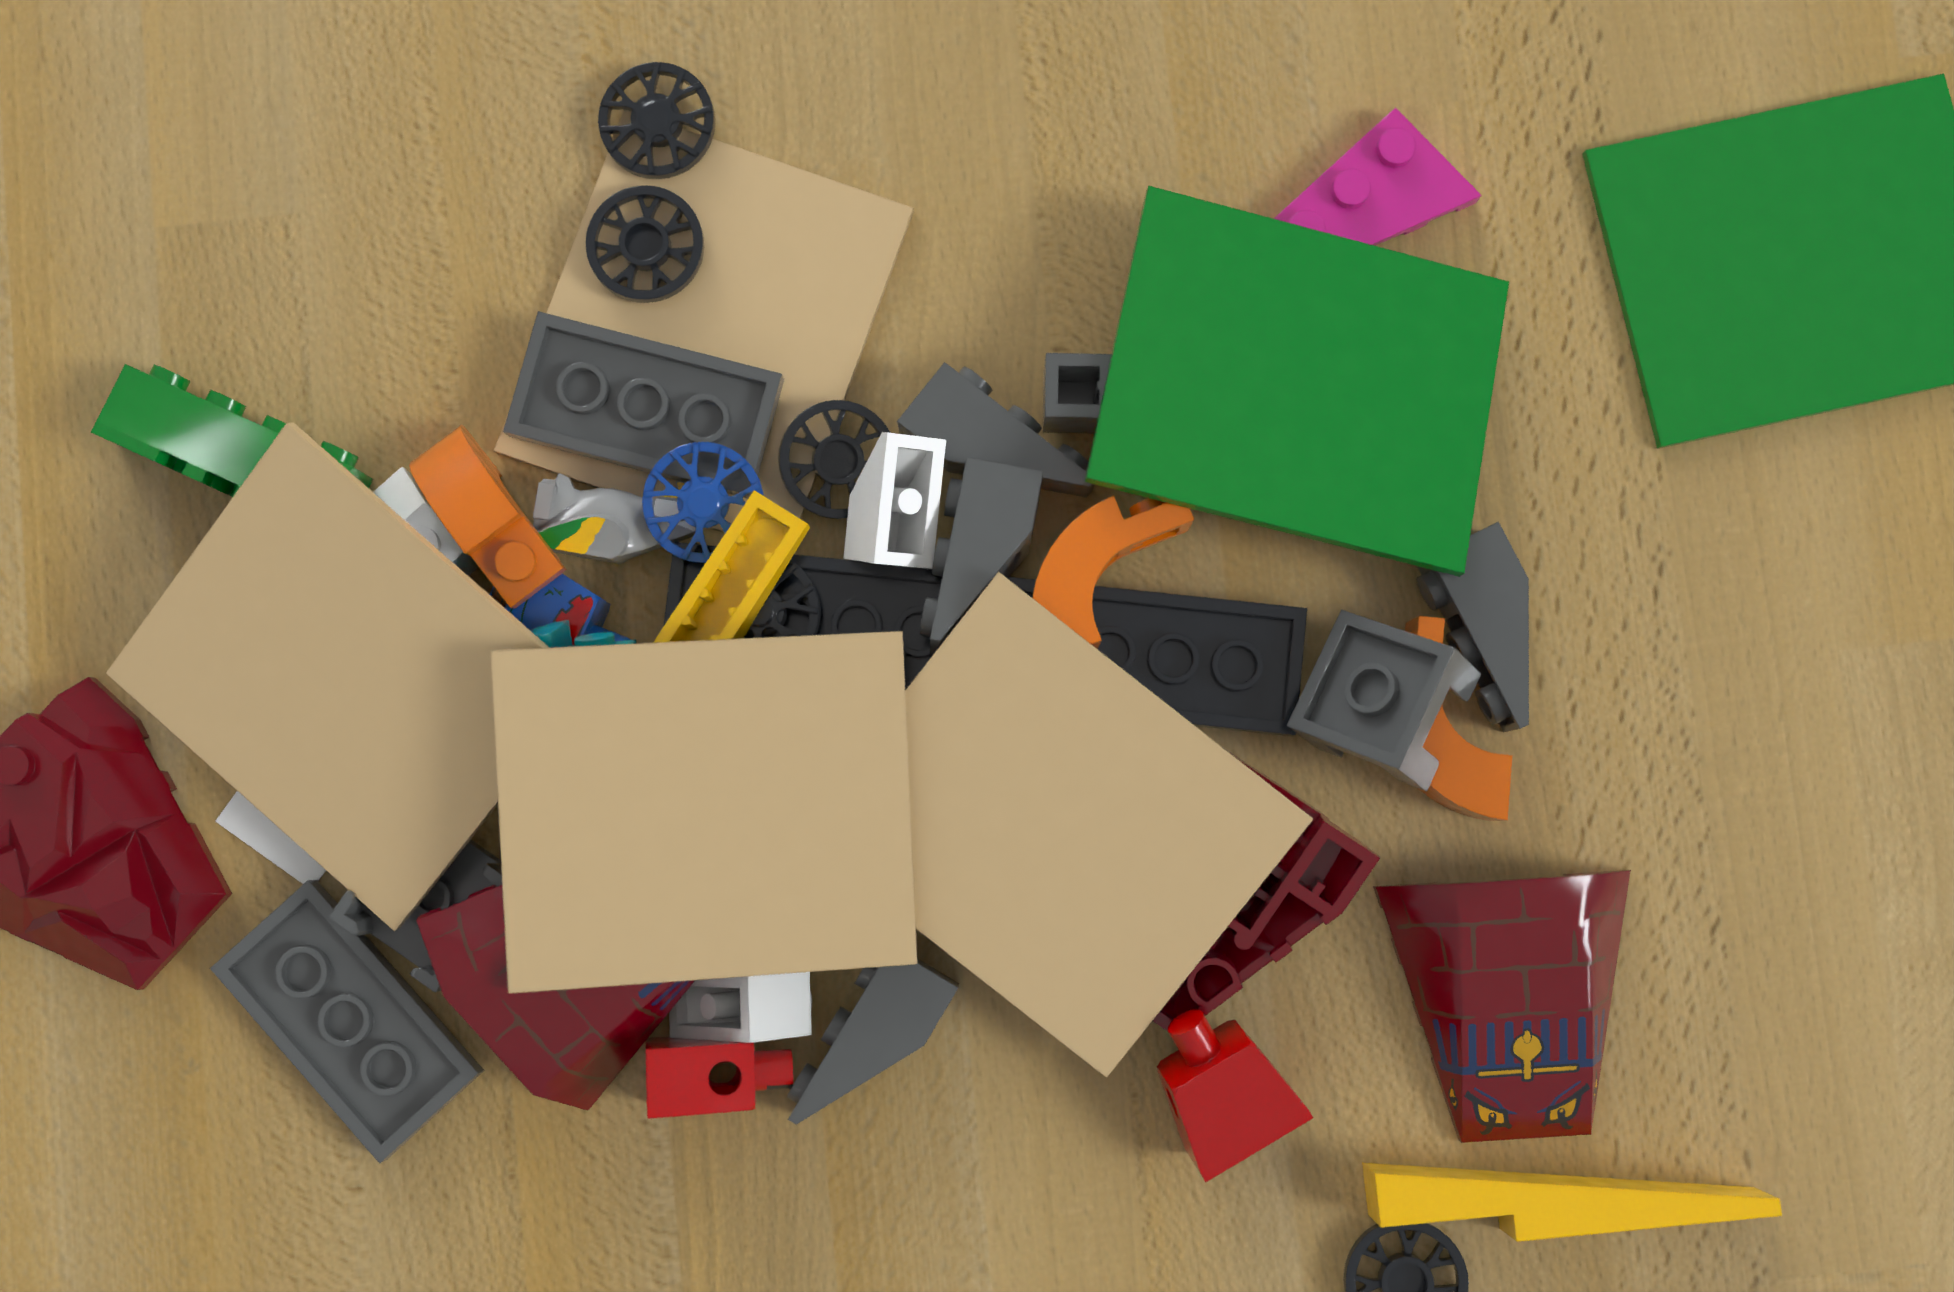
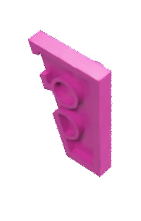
[1274,107,1482,246]

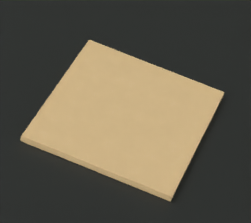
[494,110,914,533]
[106,423,549,931]
[905,572,1313,1078]
[490,631,917,993]

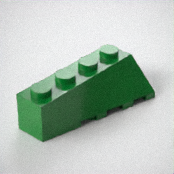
[91,364,373,497]

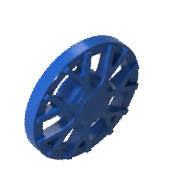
[642,442,764,563]

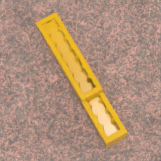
[653,490,810,643]
[1362,1163,1782,1242]

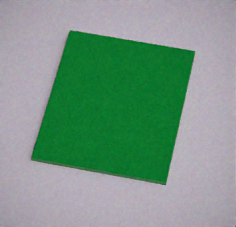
[1582,74,1954,449]
[1084,186,1509,577]

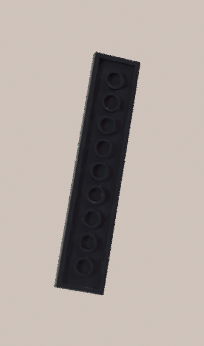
[663,542,1308,736]

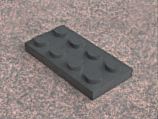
[503,311,784,498]
[210,880,485,1164]

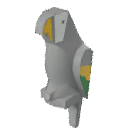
[533,473,696,565]

